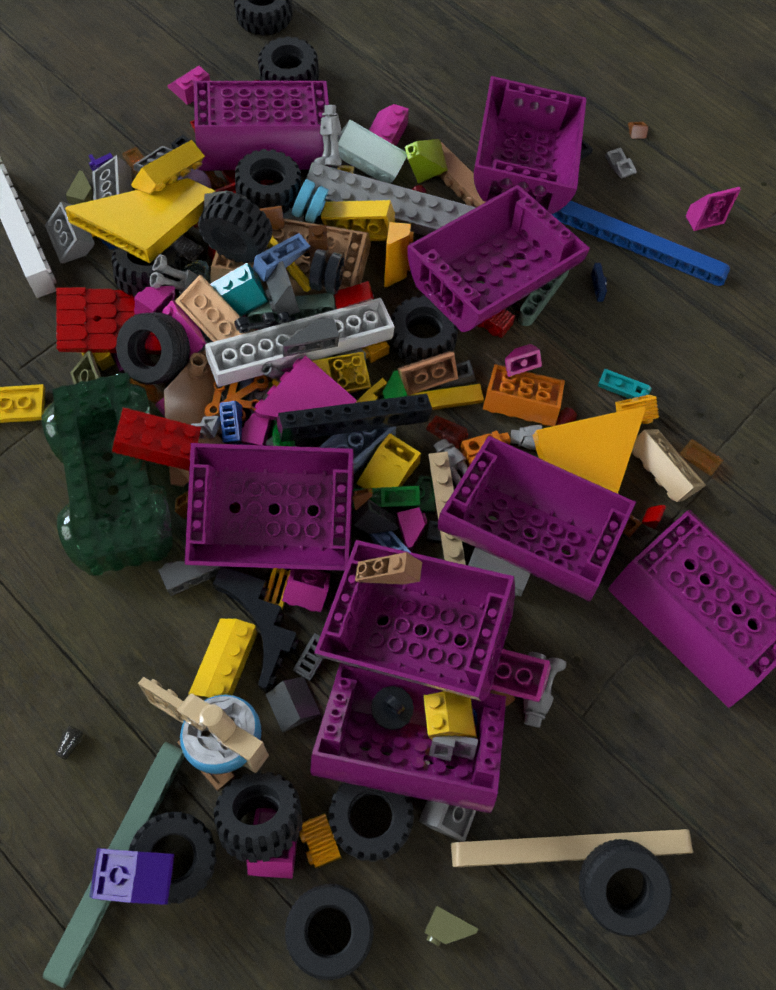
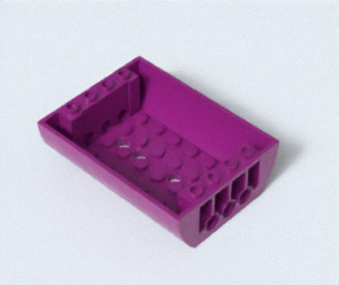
[194,81,332,171]
[408,185,590,332]
[608,510,776,708]
[311,663,506,814]

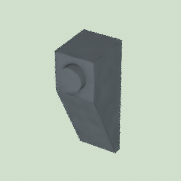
[282,317,339,357]
[159,561,224,596]

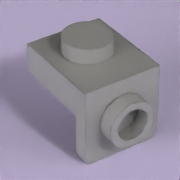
[191,416,221,439]

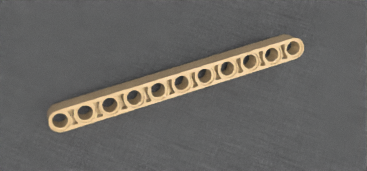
[451,829,693,867]

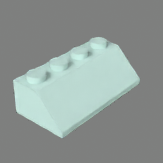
[338,120,407,184]

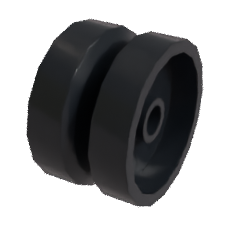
[309,249,345,295]

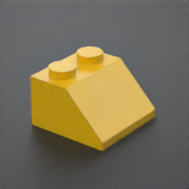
[424,691,477,741]

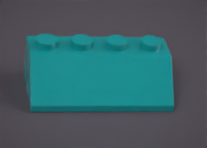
[210,263,268,316]

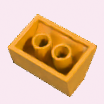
[384,222,414,287]

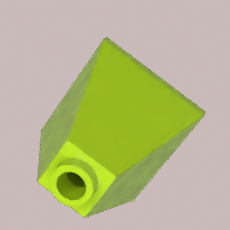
[405,139,448,183]

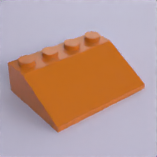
[483,364,565,426]

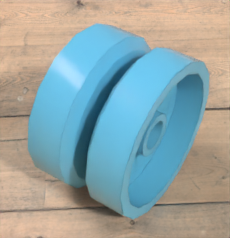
[291,179,329,224]

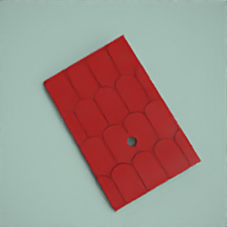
[56,287,177,354]

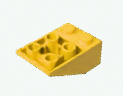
[312,352,371,394]
[356,433,421,488]

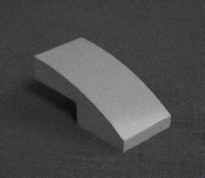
[605,147,637,178]
[429,736,478,761]

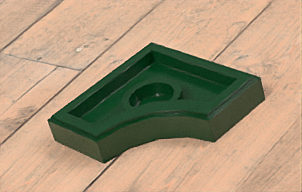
[397,475,436,514]

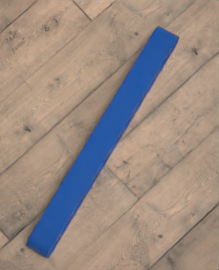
[552,201,730,286]

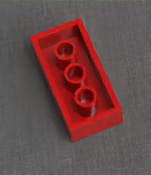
[112,407,201,471]

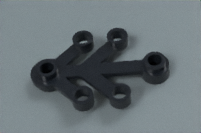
[234,312,296,333]

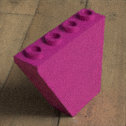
[254,355,357,421]

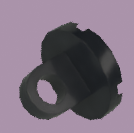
[371,686,414,730]

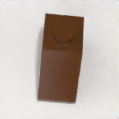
[308,225,328,269]

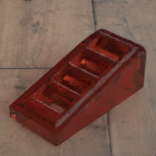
[426,415,468,449]

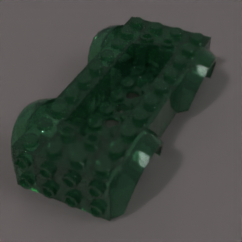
[42,372,173,576]

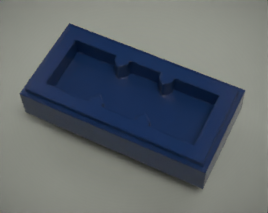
[591,263,607,302]

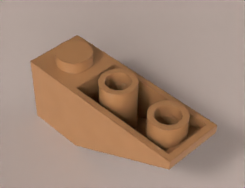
[355,552,422,585]

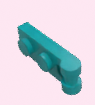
[598,369,652,399]

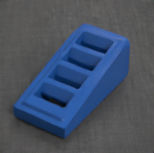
[219,401,242,443]

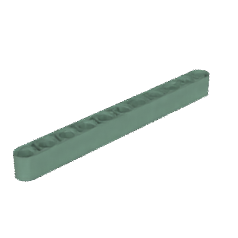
[43,742,185,989]

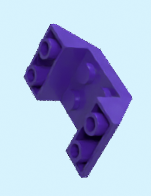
[89,848,174,905]

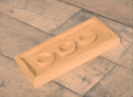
[175,275,251,342]

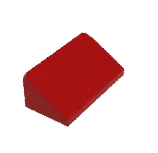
[335,281,374,309]

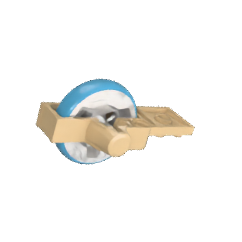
[138,677,269,774]

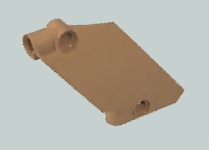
[164,349,227,487]

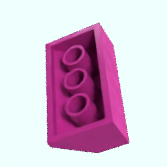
[369,104,409,146]
[491,649,551,702]

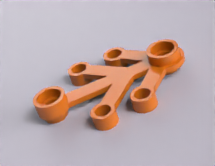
[205,375,269,421]

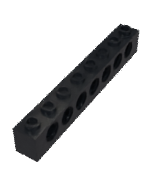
[277,393,432,442]

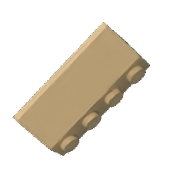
[632,429,706,502]

